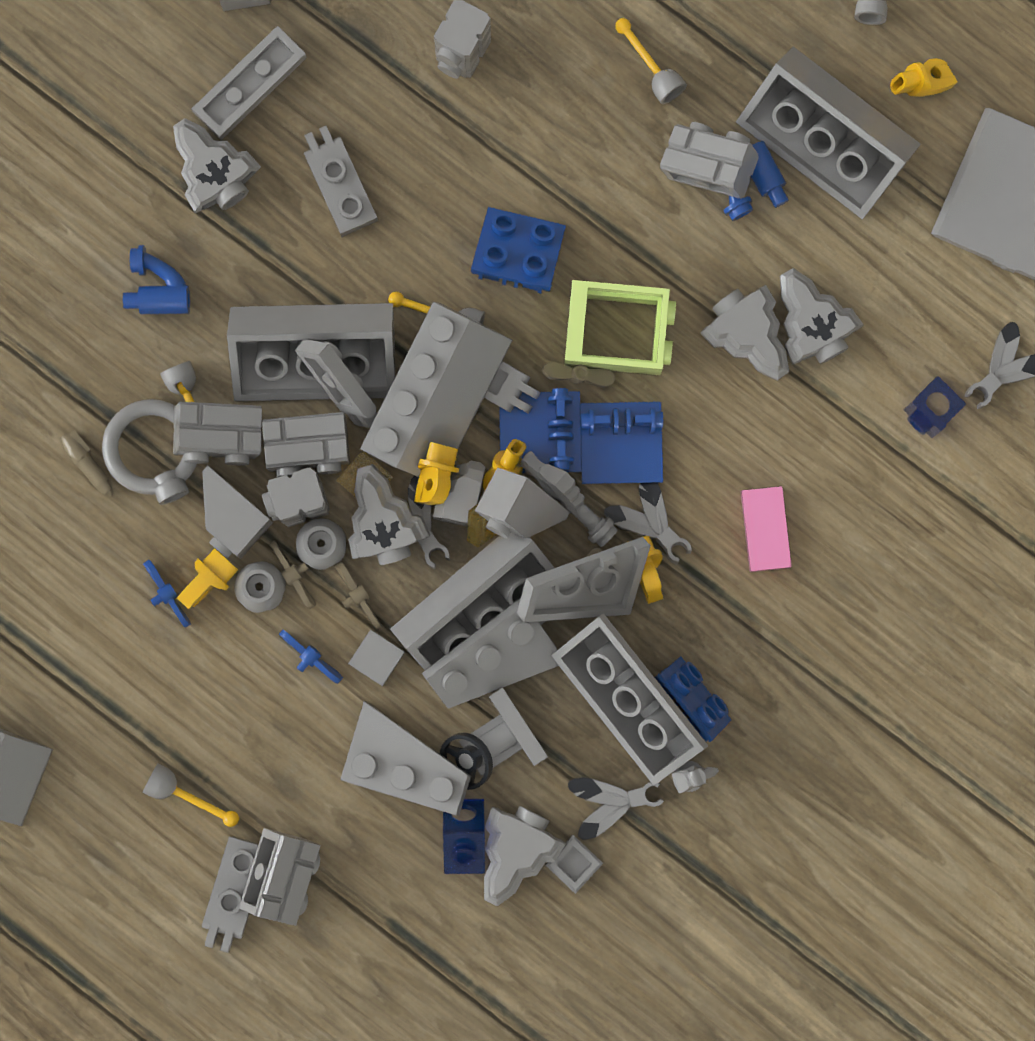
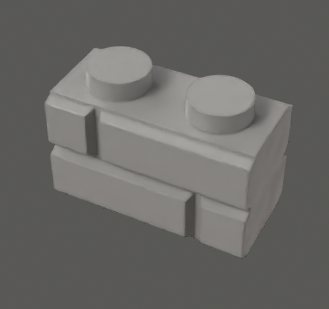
[434,0,491,79]
[660,122,758,199]
[173,402,262,465]
[262,412,350,478]
[262,467,330,527]
[239,828,321,926]

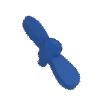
[143,560,191,628]
[278,629,343,684]

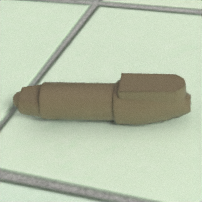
[61,430,113,496]

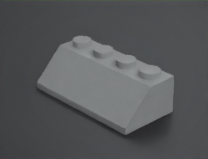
[736,47,921,219]
[360,301,513,477]
[227,303,396,401]
[390,533,554,670]
[551,613,708,785]

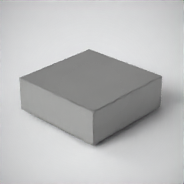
[348,629,405,686]
[545,835,603,894]

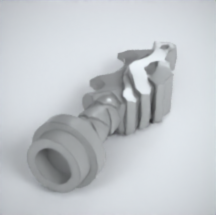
[520,451,618,547]
[672,761,719,793]

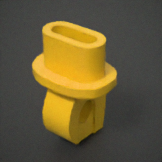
[890,58,958,97]
[483,439,527,491]
[414,442,460,505]
[640,536,663,604]
[177,548,238,609]

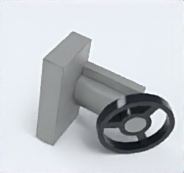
[440,687,548,790]

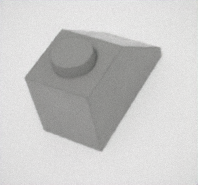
[202,465,273,559]
[475,467,570,538]

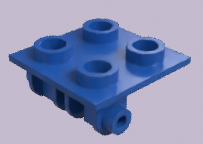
[470,207,566,294]
[499,388,582,473]
[580,402,663,484]
[654,656,731,742]

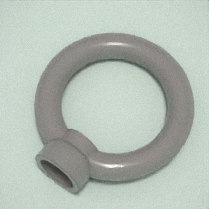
[102,399,197,505]

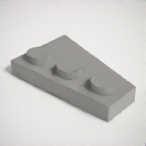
[517,537,651,622]
[421,598,559,709]
[340,701,471,816]

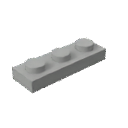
[191,26,307,140]

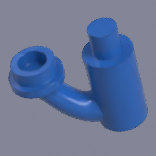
[723,141,789,221]
[123,245,190,315]

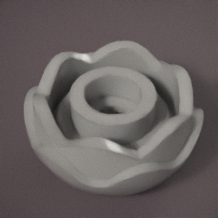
[296,518,346,570]
[234,561,286,613]

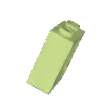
[564,280,676,375]

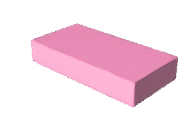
[741,486,791,572]

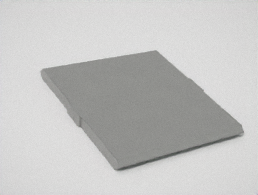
[931,108,1035,280]

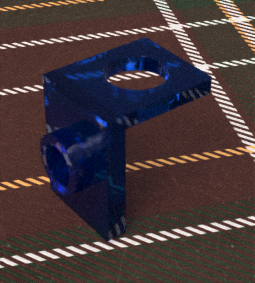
[903,376,966,438]
[443,799,485,874]

